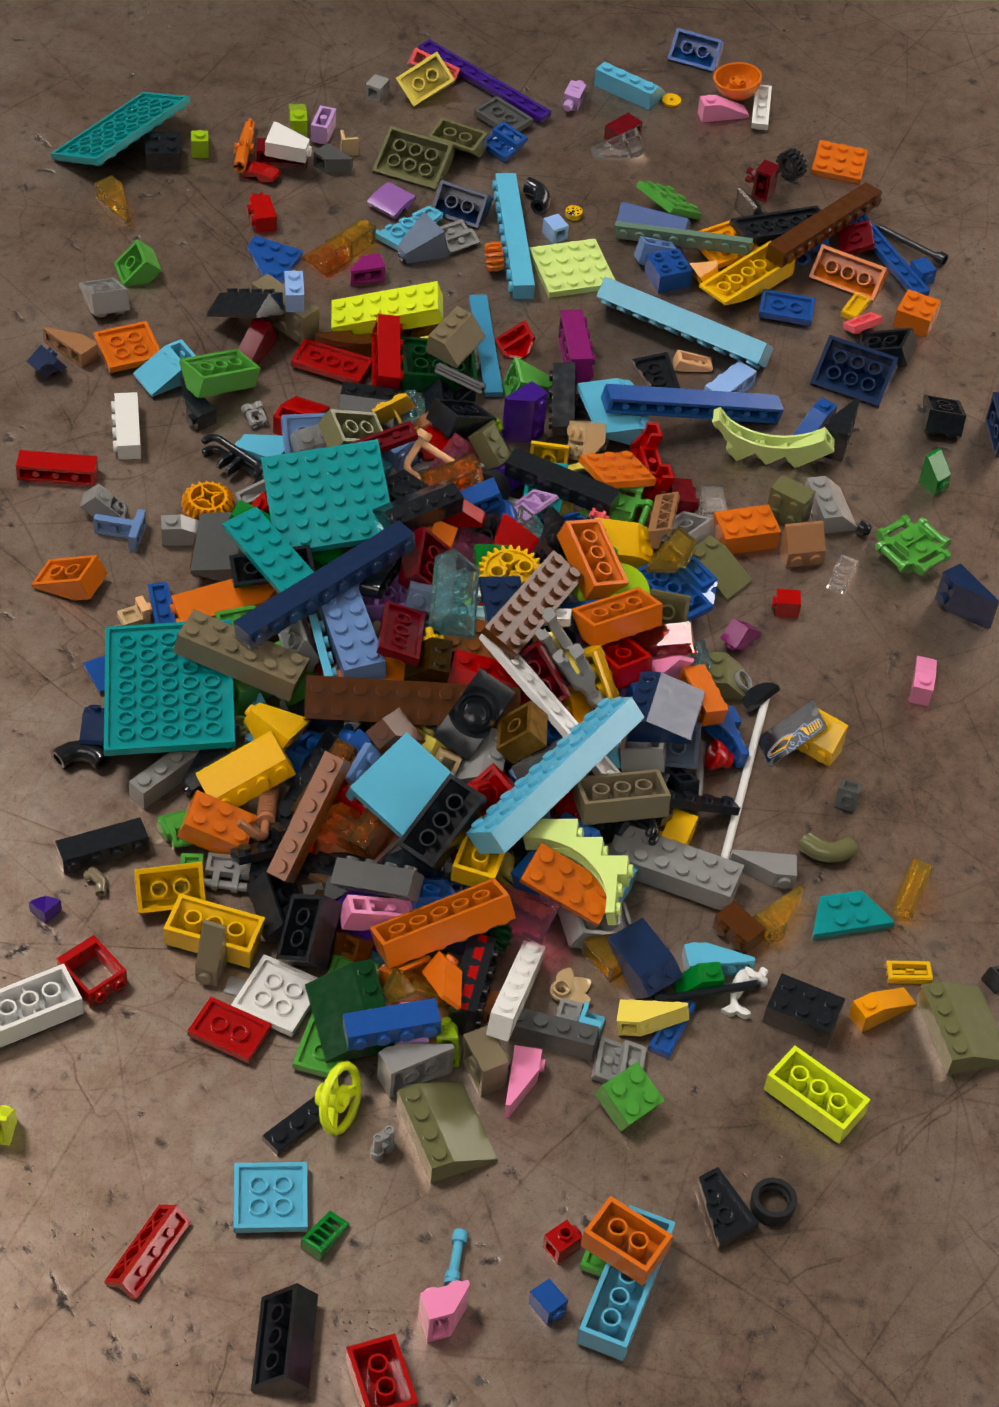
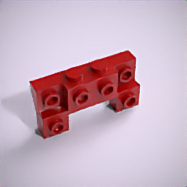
[629,422,675,501]

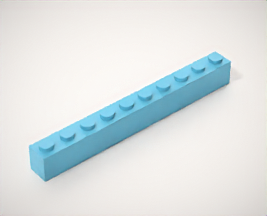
[492,173,535,299]

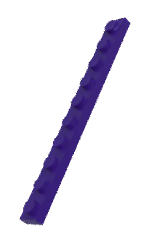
[418,39,551,123]

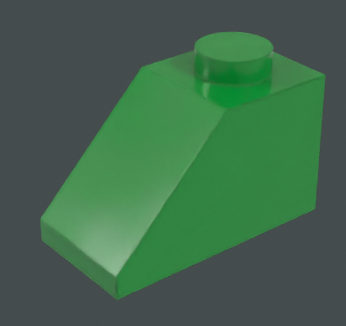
[918,448,951,495]
[673,962,725,996]

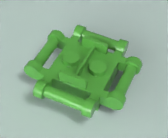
[579,487,654,526]
[875,515,951,576]

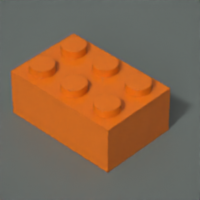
[713,504,781,554]
[177,790,257,855]
[581,1196,673,1286]

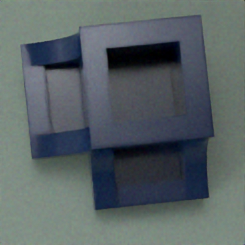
[26,345,67,379]

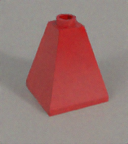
[493,513,539,554]

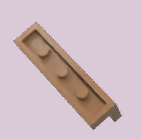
[648,492,680,549]

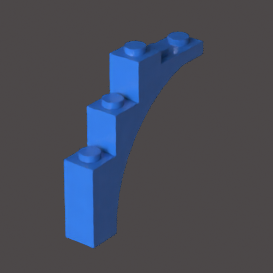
[625,683,749,768]

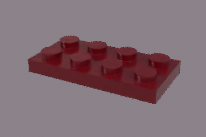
[376,600,425,666]

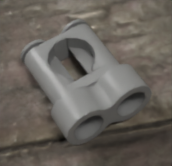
[241,401,269,429]
[370,1125,396,1161]

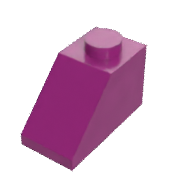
[350,253,385,286]
[721,618,762,651]

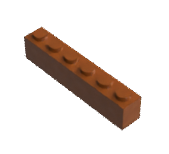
[266,751,352,883]

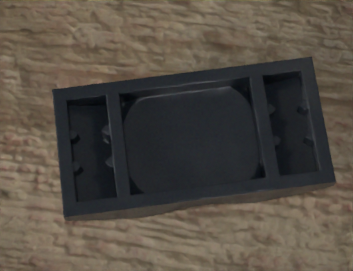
[433,668,516,762]

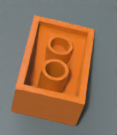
[31,555,108,601]

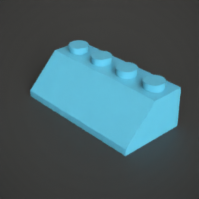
[594,62,666,110]

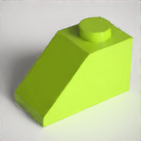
[191,130,209,158]

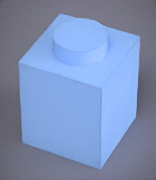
[542,214,569,244]

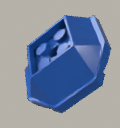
[637,555,718,623]

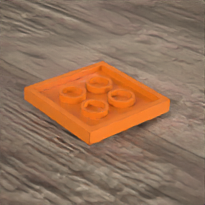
[810,140,868,185]
[93,321,160,373]
[579,451,656,488]

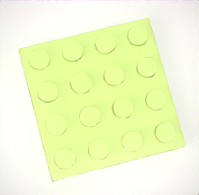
[529,239,616,298]

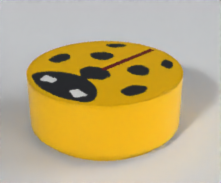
[565,205,583,221]

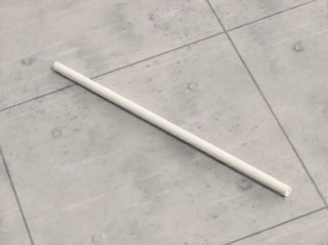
[721,698,770,859]

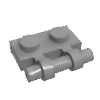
[204,852,251,893]

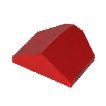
[495,320,536,359]

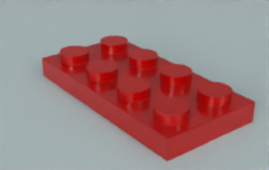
[291,338,372,384]

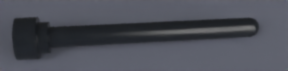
[876,224,948,267]
[652,980,761,1002]

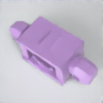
[561,80,586,112]

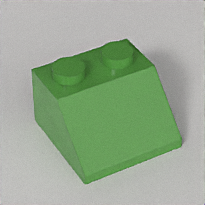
[114,239,162,287]

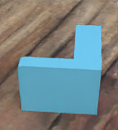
[578,1001,605,1041]

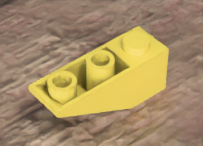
[617,999,690,1037]

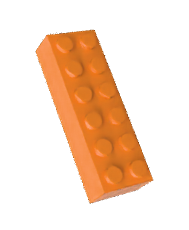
[369,878,516,968]

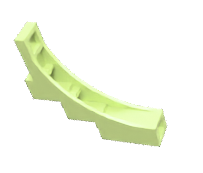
[712,407,835,468]
[523,819,634,925]

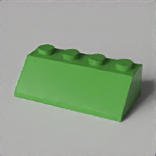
[179,349,260,398]

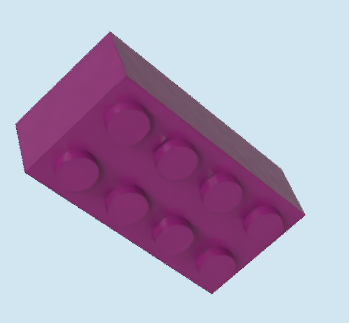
[558,309,596,385]

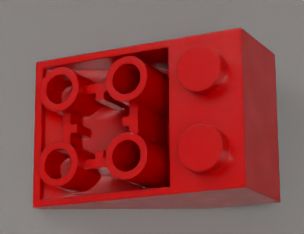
[273,396,330,436]

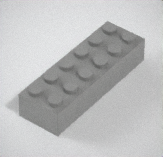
[608,825,744,910]

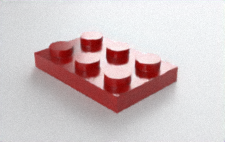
[187,996,271,1064]

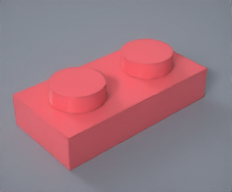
[843,312,883,334]

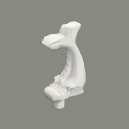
[721,967,768,1020]

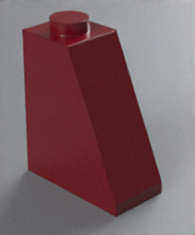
[238,318,278,365]

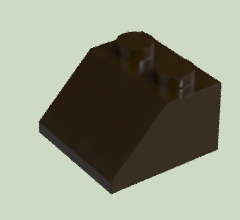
[403,637,453,683]

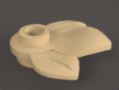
[550,967,592,1005]

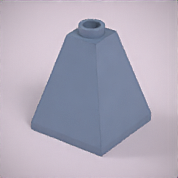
[397,212,449,264]

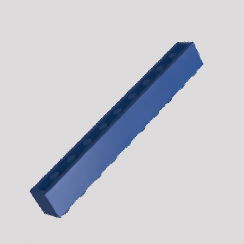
[601,384,784,424]

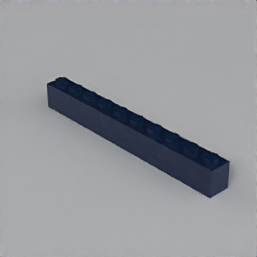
[234,521,415,650]

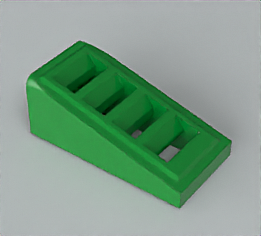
[301,1211,350,1261]

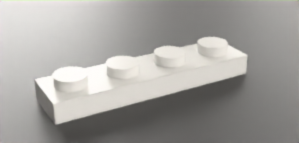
[751,84,772,130]

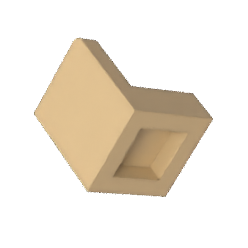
[340,130,359,156]

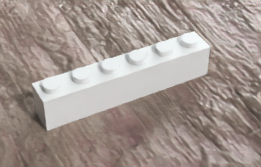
[486,940,545,1042]

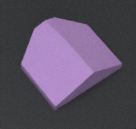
[515,489,558,521]

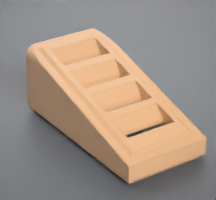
[673,350,713,372]

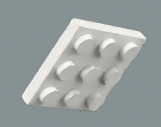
[231,954,318,1037]

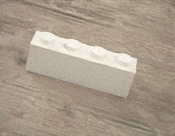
[111,392,141,460]

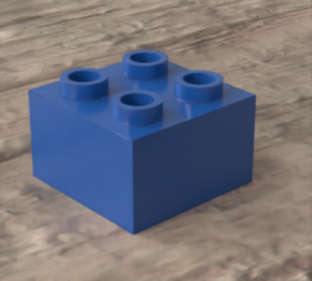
[644,248,693,293]

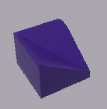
[29,896,62,923]

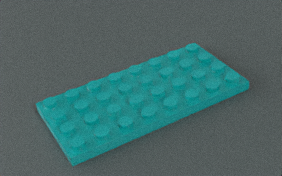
[50,92,191,166]

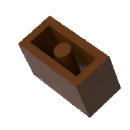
[713,901,766,954]

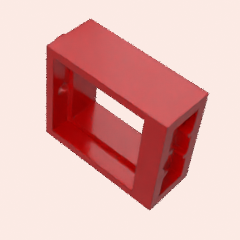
[56,935,128,1007]

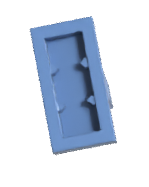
[93,509,147,552]

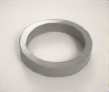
[735,670,753,692]

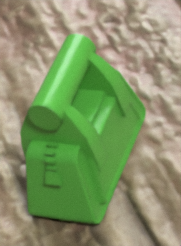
[157,809,192,849]

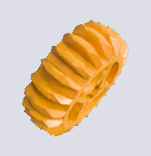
[181,480,235,520]

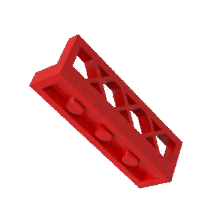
[104,1205,191,1299]

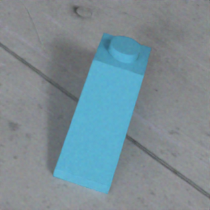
[682,942,755,976]

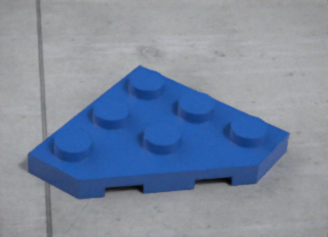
[247,235,303,284]

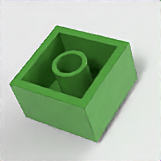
[594,1062,665,1132]

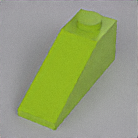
[289,104,307,137]

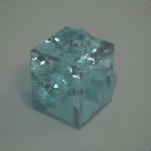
[405,390,425,417]

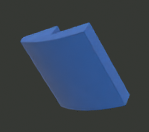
[486,122,528,162]

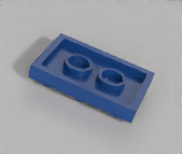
[758,289,816,326]

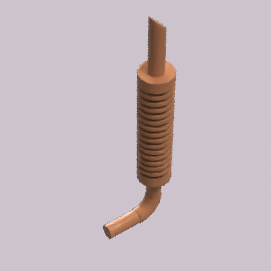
[236,784,280,841]

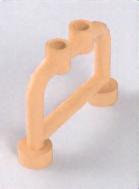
[404,428,482,491]

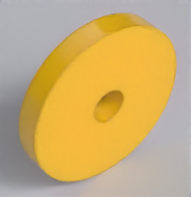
[662,93,681,107]

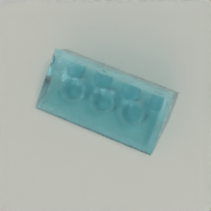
[429,548,480,638]

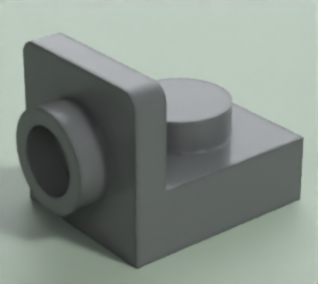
[834,779,863,812]

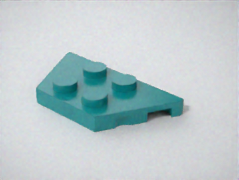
[812,890,894,939]

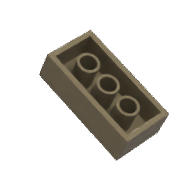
[252,274,319,344]
[573,769,671,825]

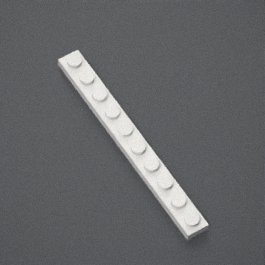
[479,634,621,775]

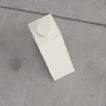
[265,122,312,163]

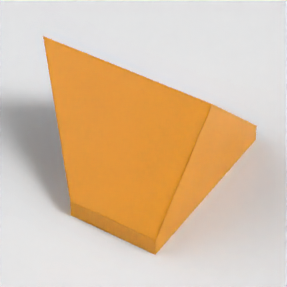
[689,261,719,284]

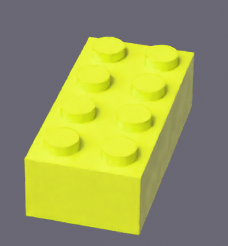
[764,1046,871,1144]

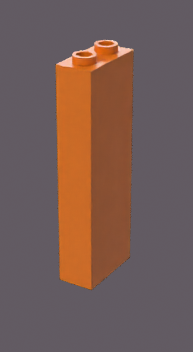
[169,579,275,622]

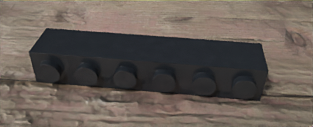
[504,448,620,517]

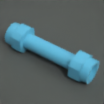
[444,1228,468,1286]

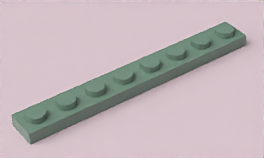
[615,221,753,255]

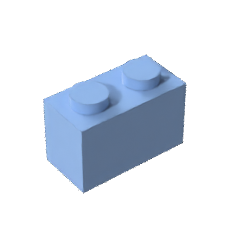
[284,270,304,312]

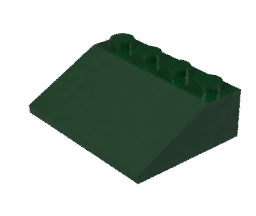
[400,336,478,392]
[305,959,395,1064]

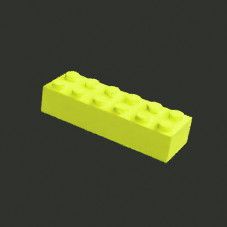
[331,281,443,335]

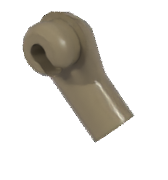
[84,867,107,897]

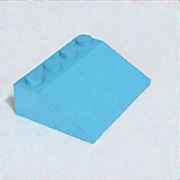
[576,378,651,445]

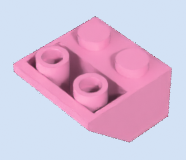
[418,1280,470,1343]

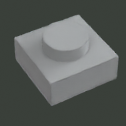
[556,998,583,1021]

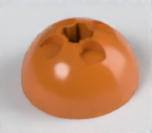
[713,62,762,101]

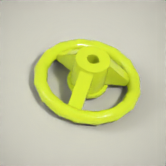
[315,1061,362,1137]

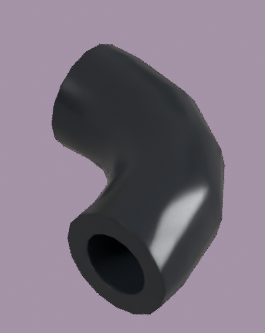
[523,177,551,215]
[51,740,112,770]

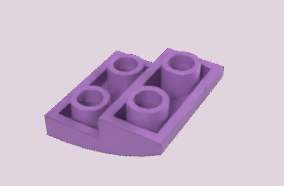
[367,182,417,220]

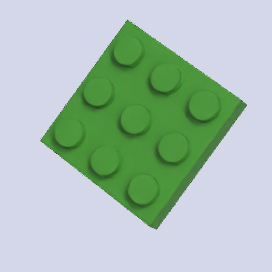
[636,180,702,220]

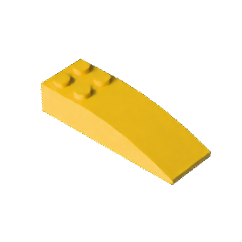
[699,241,796,305]

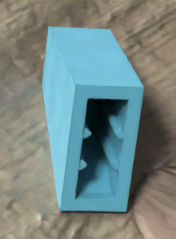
[235,434,285,466]

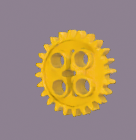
[477,545,541,585]

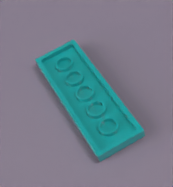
[222,506,313,594]

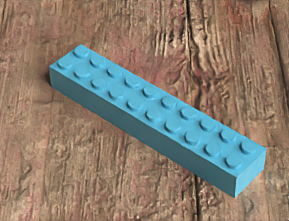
[597,276,774,369]
[466,696,645,854]

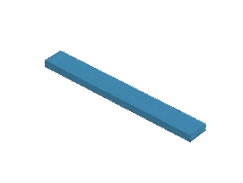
[469,294,503,397]

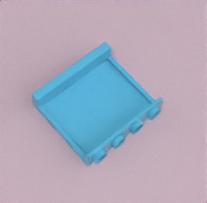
[345,732,455,838]

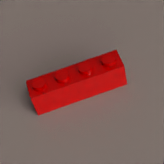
[16,450,98,486]

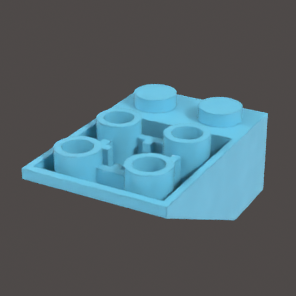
[133,339,196,397]

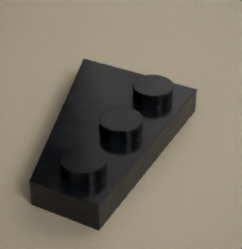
[697,1167,759,1249]

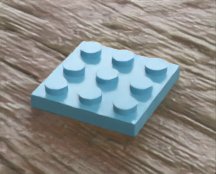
[233,1162,308,1233]

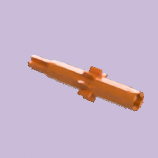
[233,118,255,173]

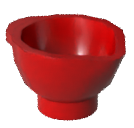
[704,740,734,771]

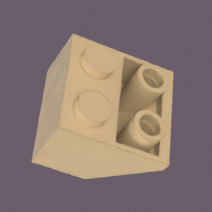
[567,421,606,461]

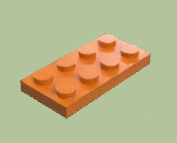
[519,843,607,927]

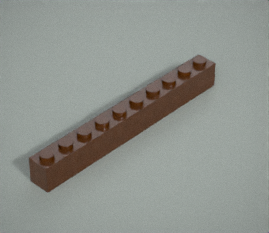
[765,182,882,268]

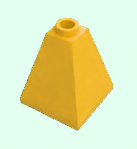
[244,702,310,751]

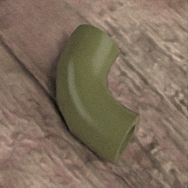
[798,832,858,863]

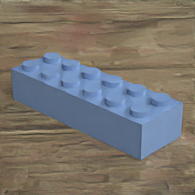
[318,585,387,679]

